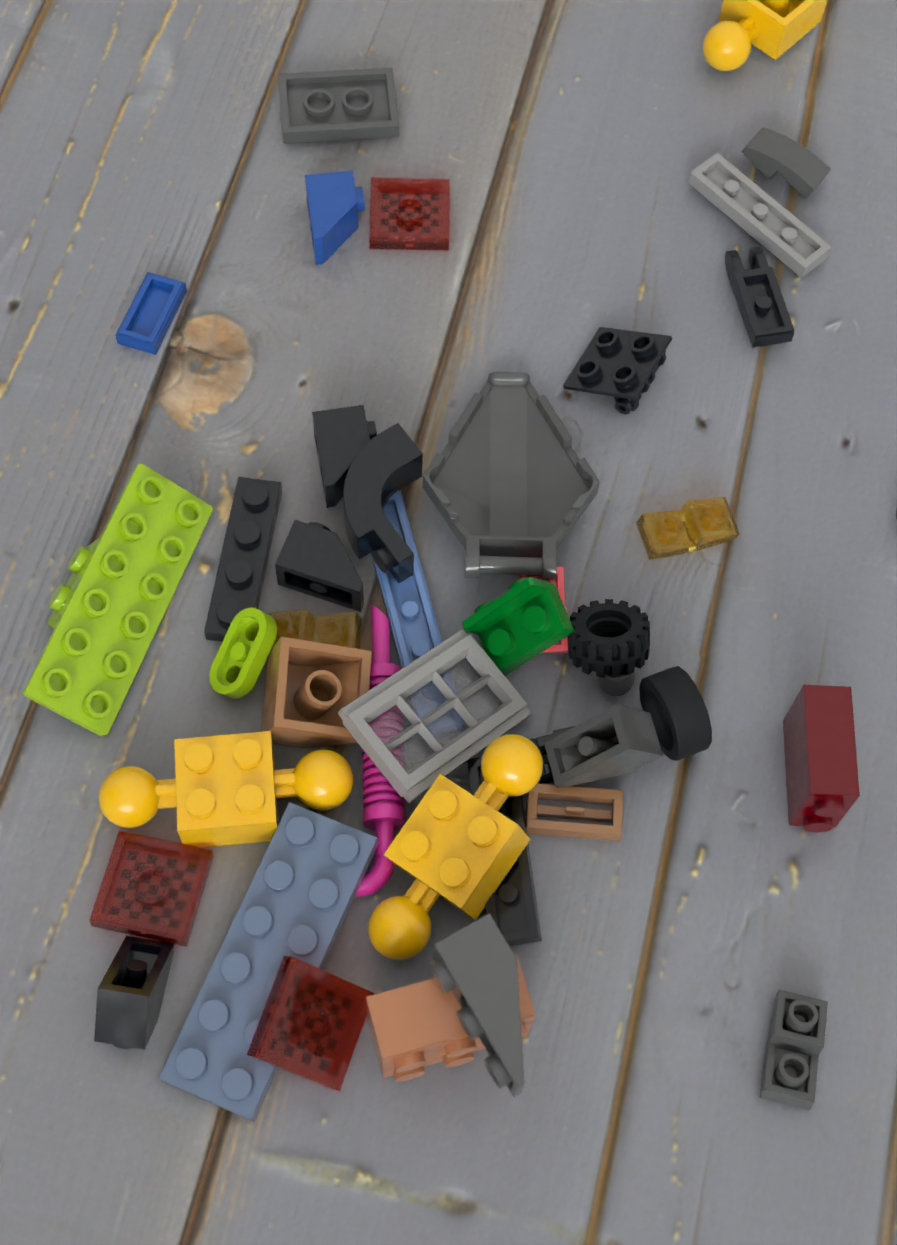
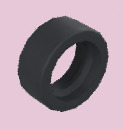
[639,666,712,761]

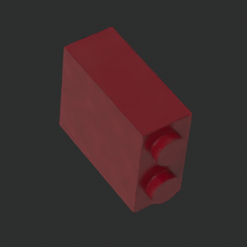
[783,685,860,833]

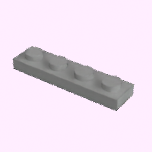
[688,153,832,278]

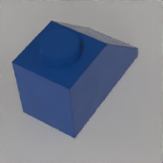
[305,170,365,264]

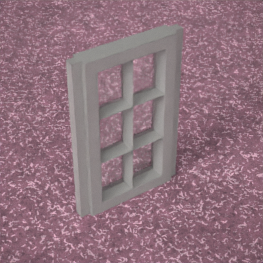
[338,629,532,803]

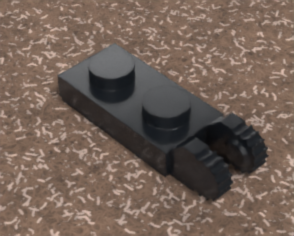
[725,246,794,347]

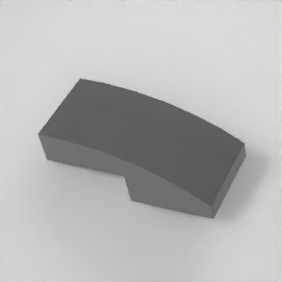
[741,128,831,198]
[759,989,828,1110]

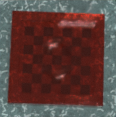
[369,177,450,251]
[89,831,214,947]
[247,956,374,1092]

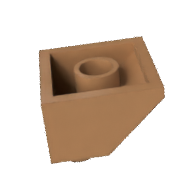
[261,636,372,749]

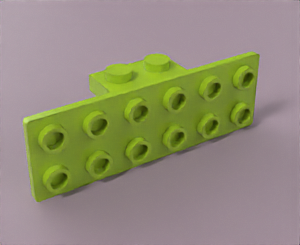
[23,463,213,737]

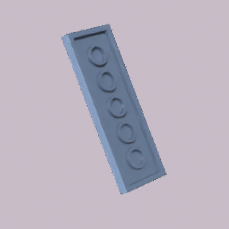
[159,802,379,1122]

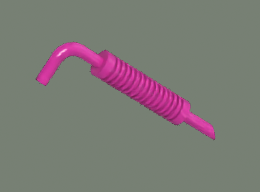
[355,605,406,897]

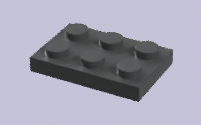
[278,68,399,144]

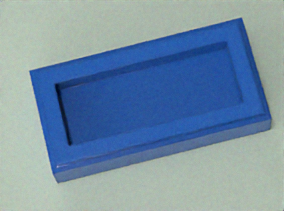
[115,272,187,355]

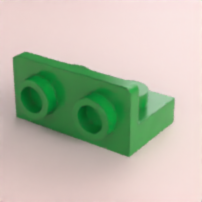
[462,577,574,676]

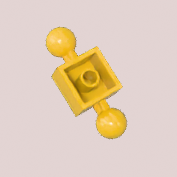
[703,0,827,71]
[98,731,354,849]
[368,734,543,960]

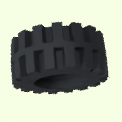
[567,599,650,678]

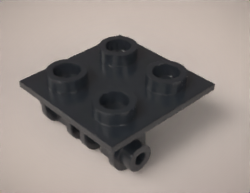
[563,327,672,414]

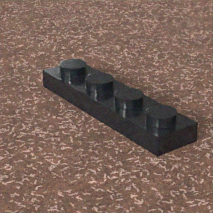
[204,477,282,642]
[467,757,542,946]

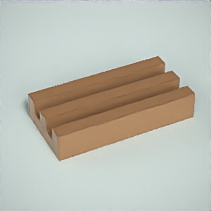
[526,783,623,841]

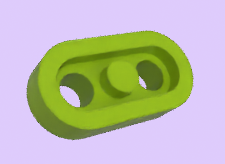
[209,608,277,699]

